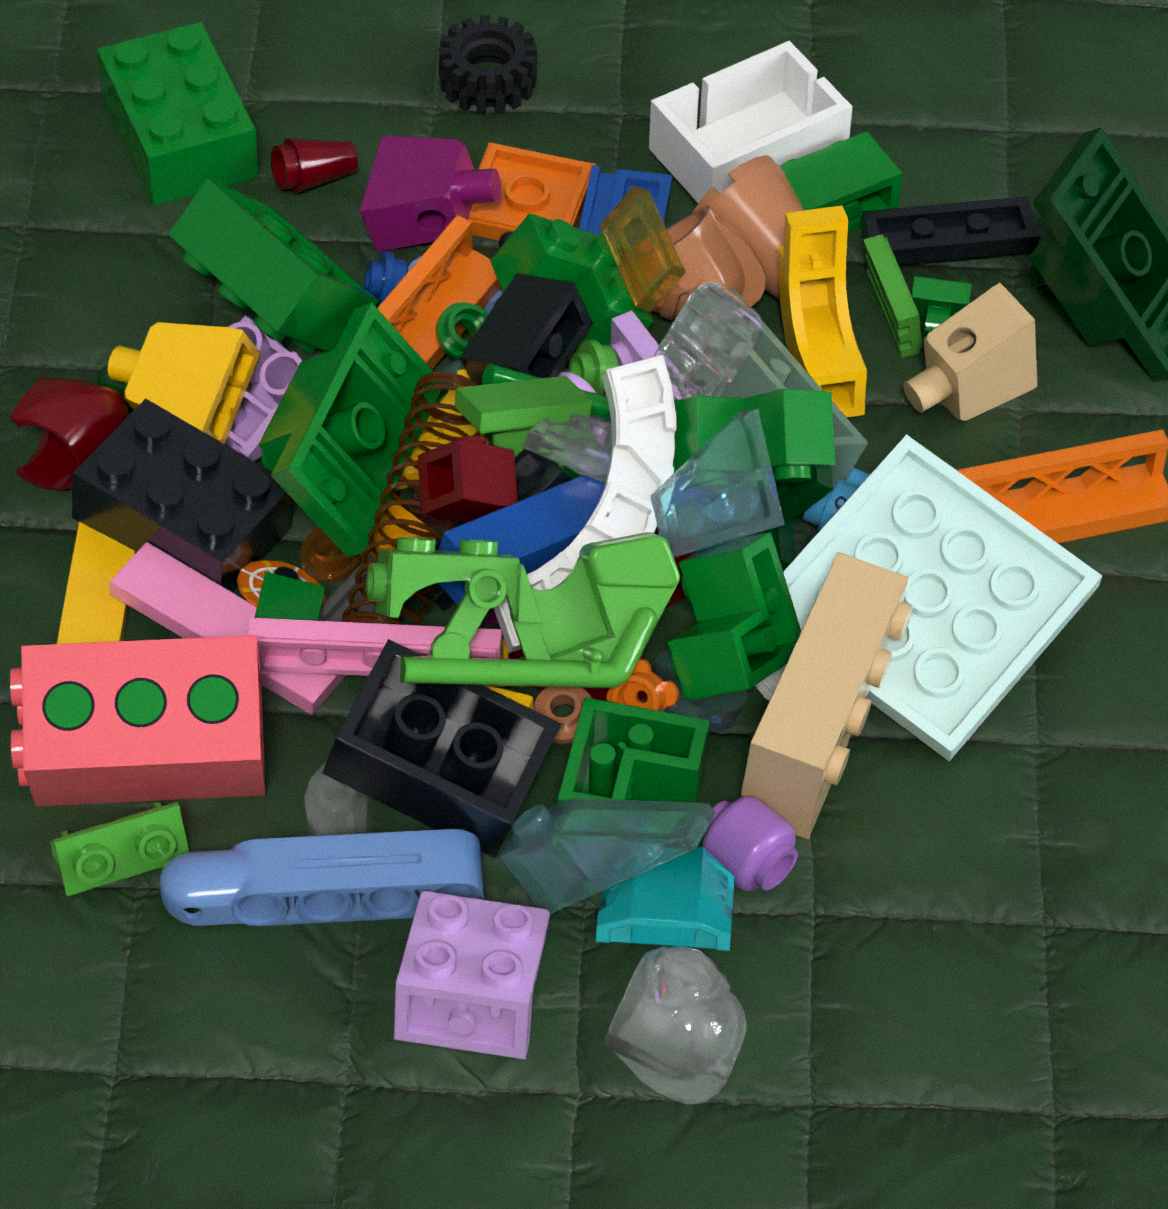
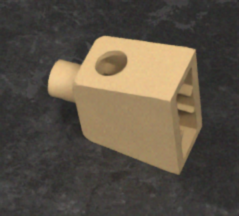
[903,283,1037,421]

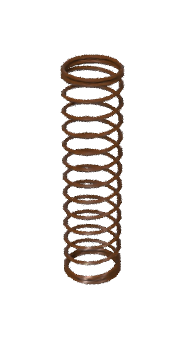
[340,372,481,626]

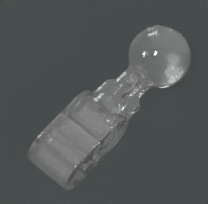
[592,282,762,471]

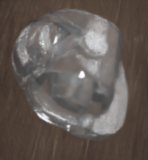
[603,946,747,1105]

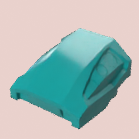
[596,843,735,951]

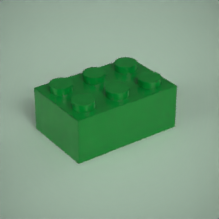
[97,22,259,206]
[168,178,379,354]

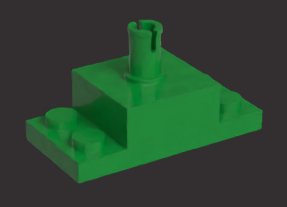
[258,302,444,558]

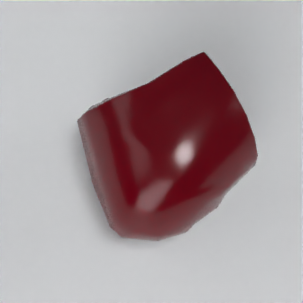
[10,377,129,491]

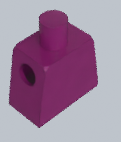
[360,136,501,251]

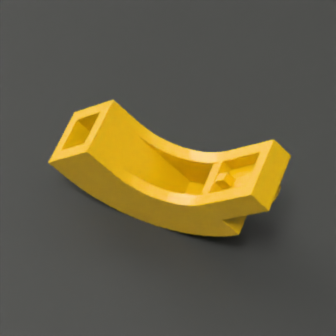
[778,205,867,418]

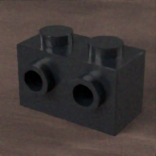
[459,273,593,385]

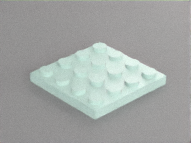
[783,434,1102,761]

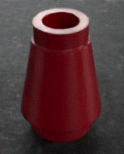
[271,138,358,194]

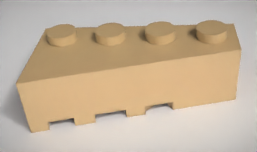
[740,552,913,840]

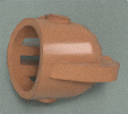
[630,205,766,321]

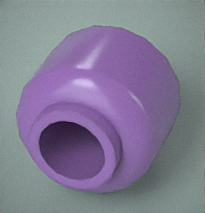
[701,796,798,892]

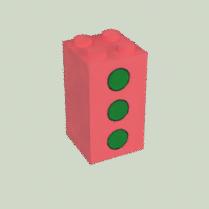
[10,635,266,806]

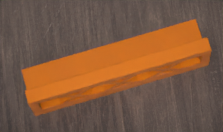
[377,215,501,369]
[957,429,1168,543]

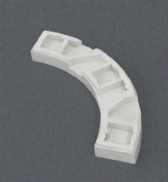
[494,355,676,653]

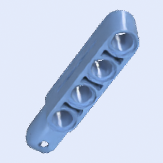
[159,829,484,926]

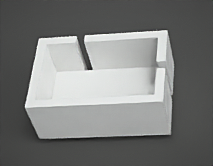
[649,41,853,204]

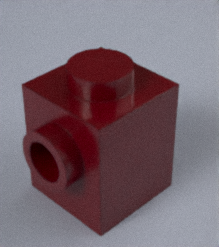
[417,436,518,523]

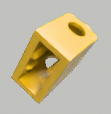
[107,322,261,444]

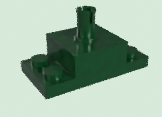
[1029,127,1168,382]

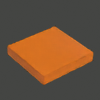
[468,142,596,241]

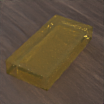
[600,186,686,312]

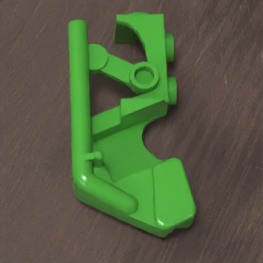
[366,532,680,688]

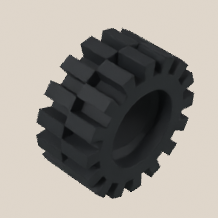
[439,15,537,115]

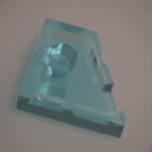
[650,409,785,557]

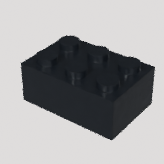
[72,398,293,593]
[322,639,561,858]

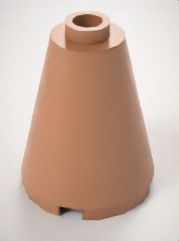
[692,155,804,301]

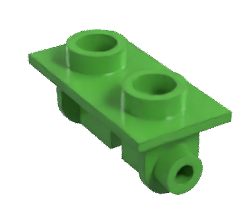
[49,802,189,896]

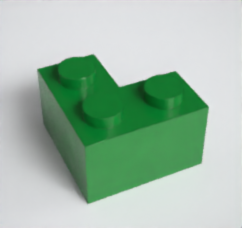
[490,213,653,353]
[673,389,836,491]
[667,532,802,701]
[556,698,710,855]

